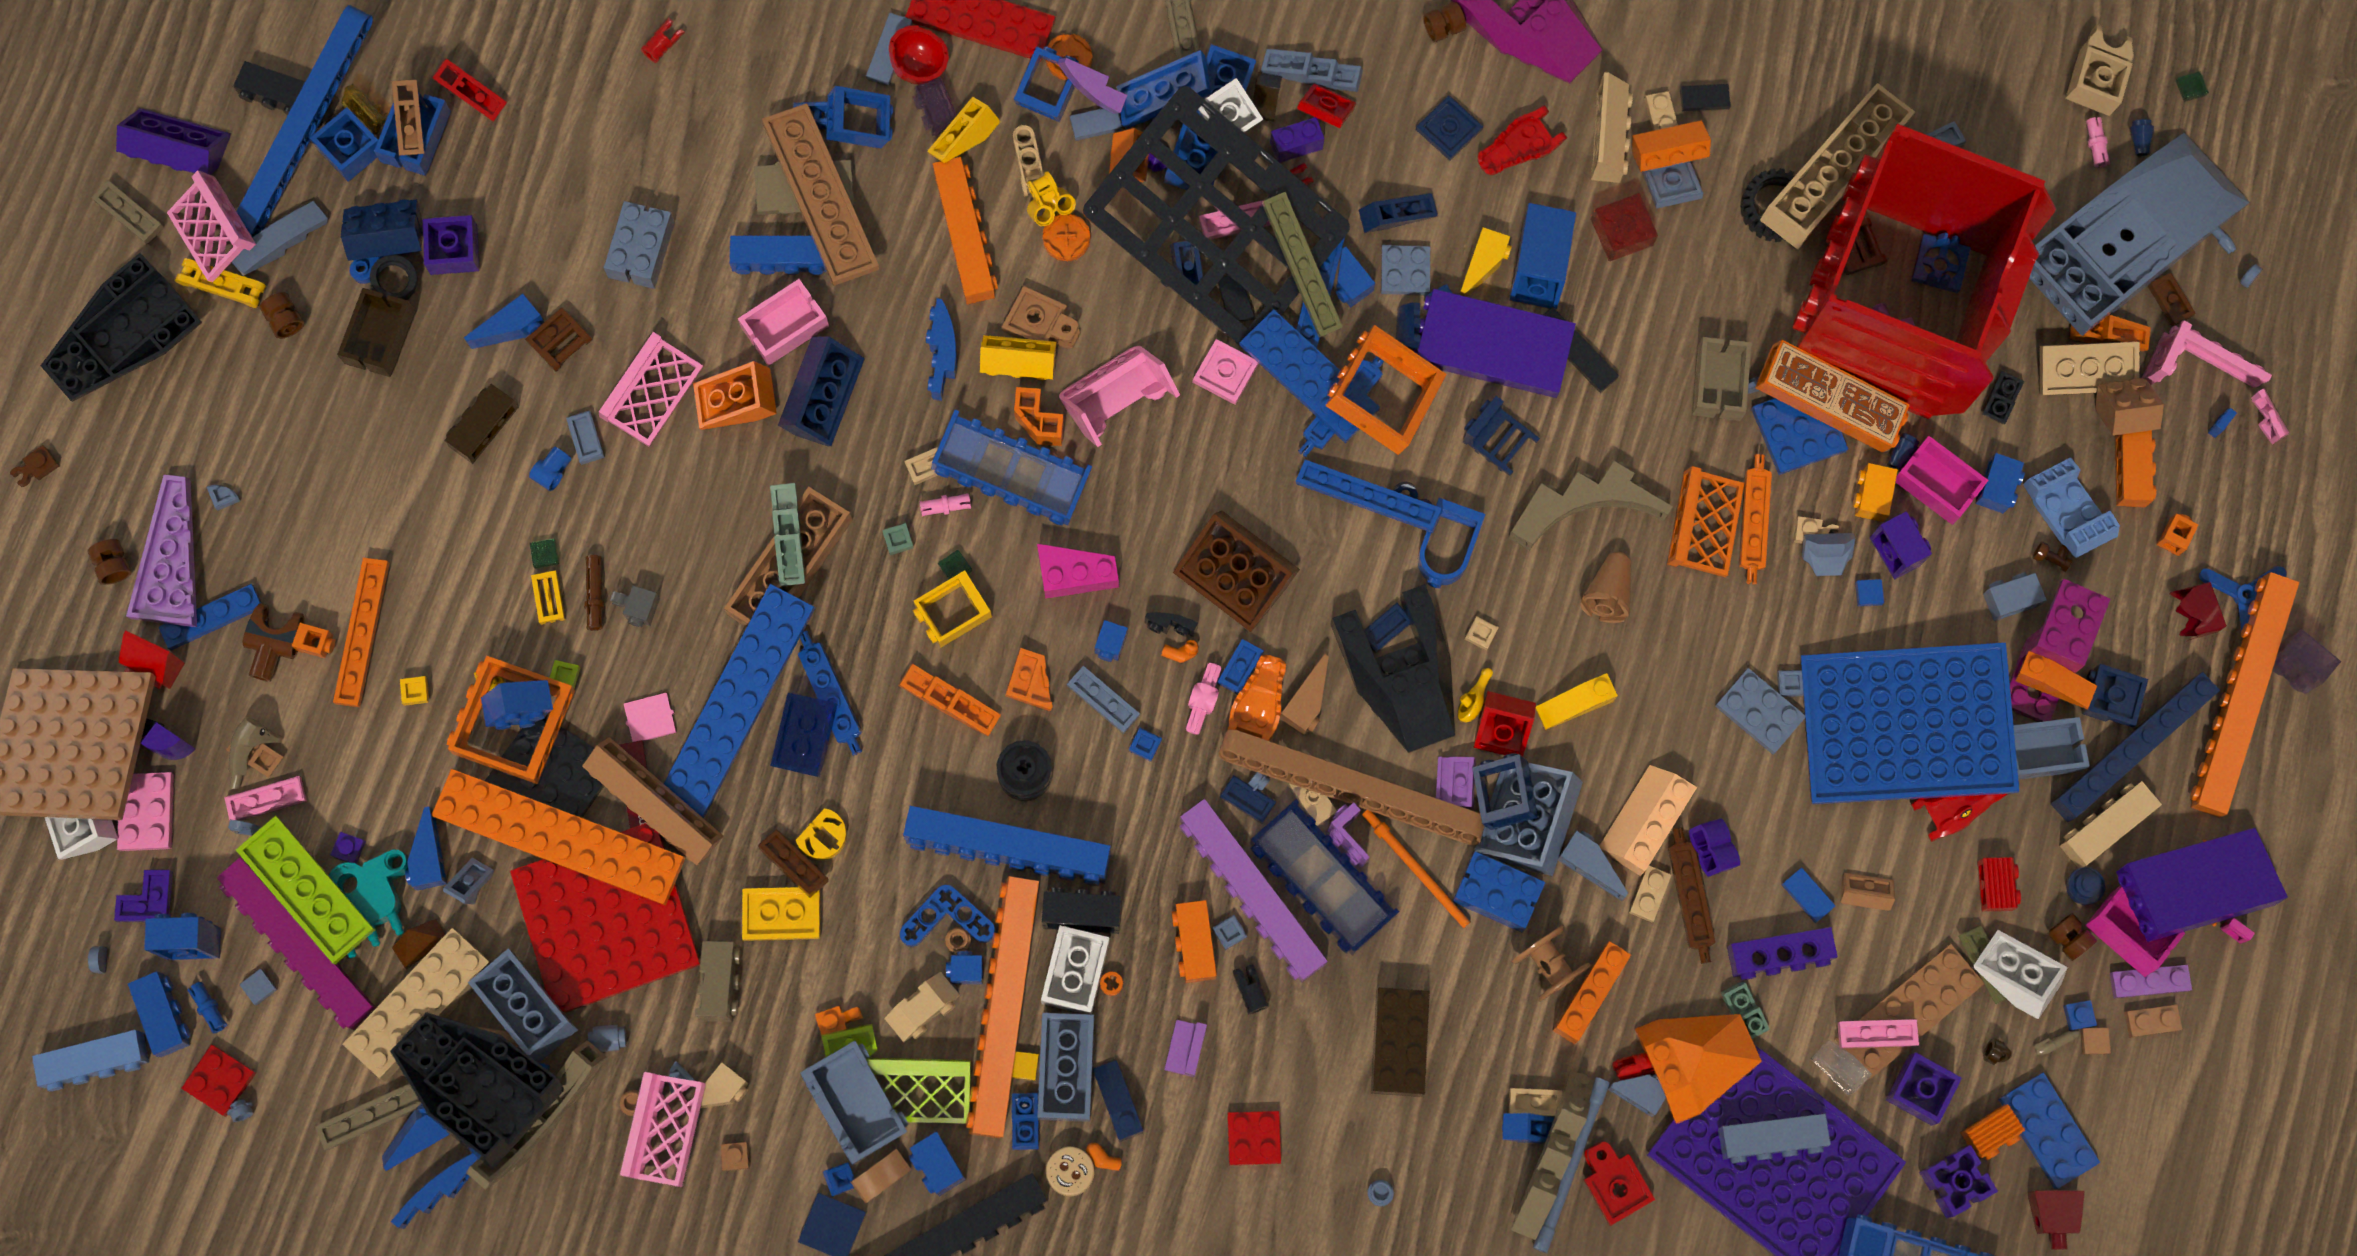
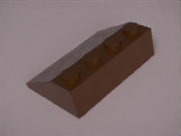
[1173,510,1300,632]

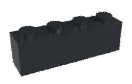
[233,61,339,125]

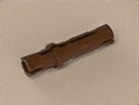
[584,555,604,631]

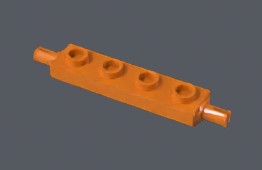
[1739,454,1772,585]

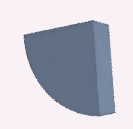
[207,485,241,511]
[228,819,262,836]
[669,1061,695,1098]

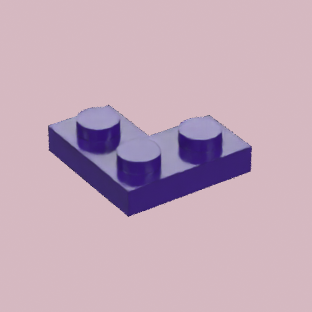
[114,870,173,922]

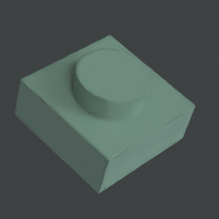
[882,523,914,555]

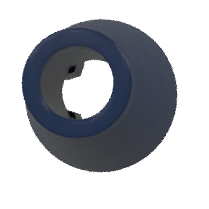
[2130,119,2154,156]
[1887,433,1920,471]

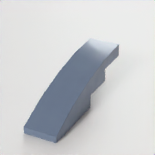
[1261,49,1363,92]
[232,201,328,276]

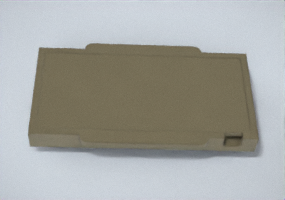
[754,160,855,215]

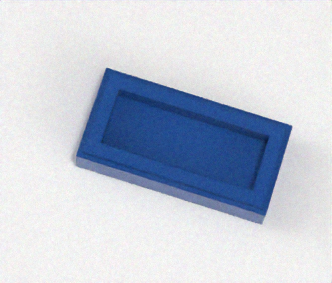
[1781,867,1835,923]

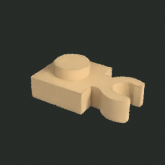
[1794,516,1839,544]

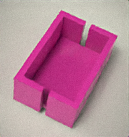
[1895,436,1989,525]
[2085,885,2185,977]

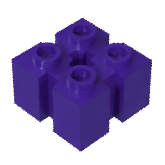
[1919,1145,1998,1218]

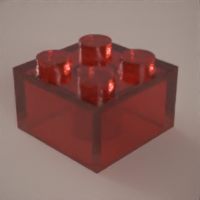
[1591,193,1658,262]

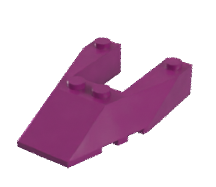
[1450,0,1602,83]

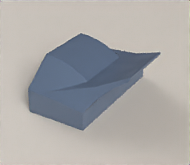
[1802,533,1855,576]

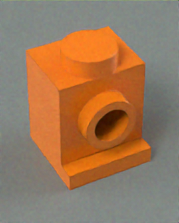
[2156,513,2198,556]
[292,623,335,658]

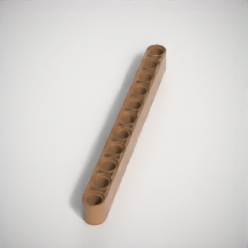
[1219,730,1485,845]

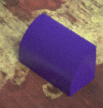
[141,722,195,760]

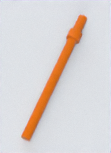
[1362,810,1471,929]

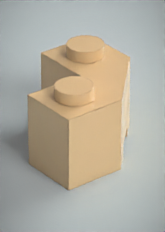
[884,972,960,1042]

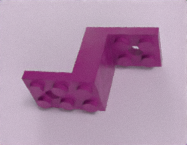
[2009,579,2111,722]

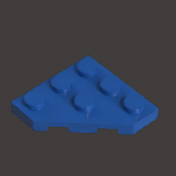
[1751,398,1848,475]

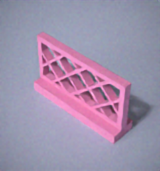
[167,170,256,282]
[599,332,703,447]
[620,1072,706,1187]

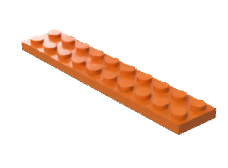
[431,769,685,905]

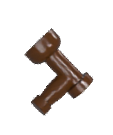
[2032,541,2072,572]

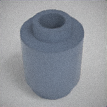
[588,1024,626,1052]

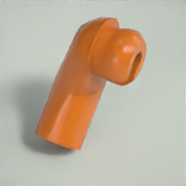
[1161,640,1198,663]
[1086,1142,1121,1171]

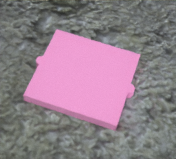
[624,693,676,742]

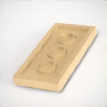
[2040,341,2140,395]

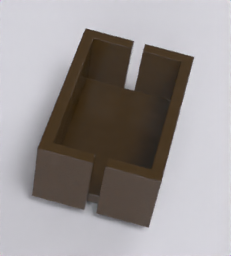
[337,288,415,377]

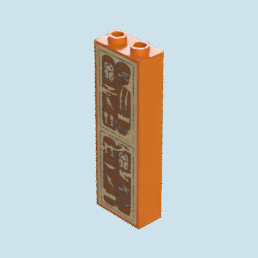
[1755,340,1910,453]

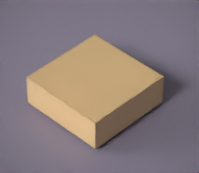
[1465,616,1499,651]

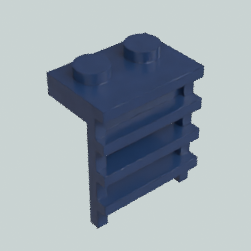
[1463,396,1540,476]

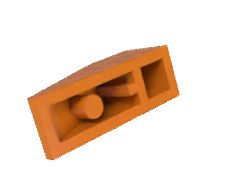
[2015,651,2097,710]

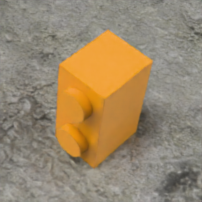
[1853,463,1898,522]

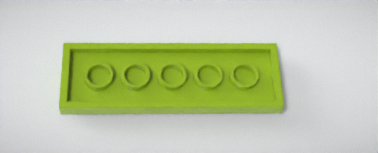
[236,816,375,964]

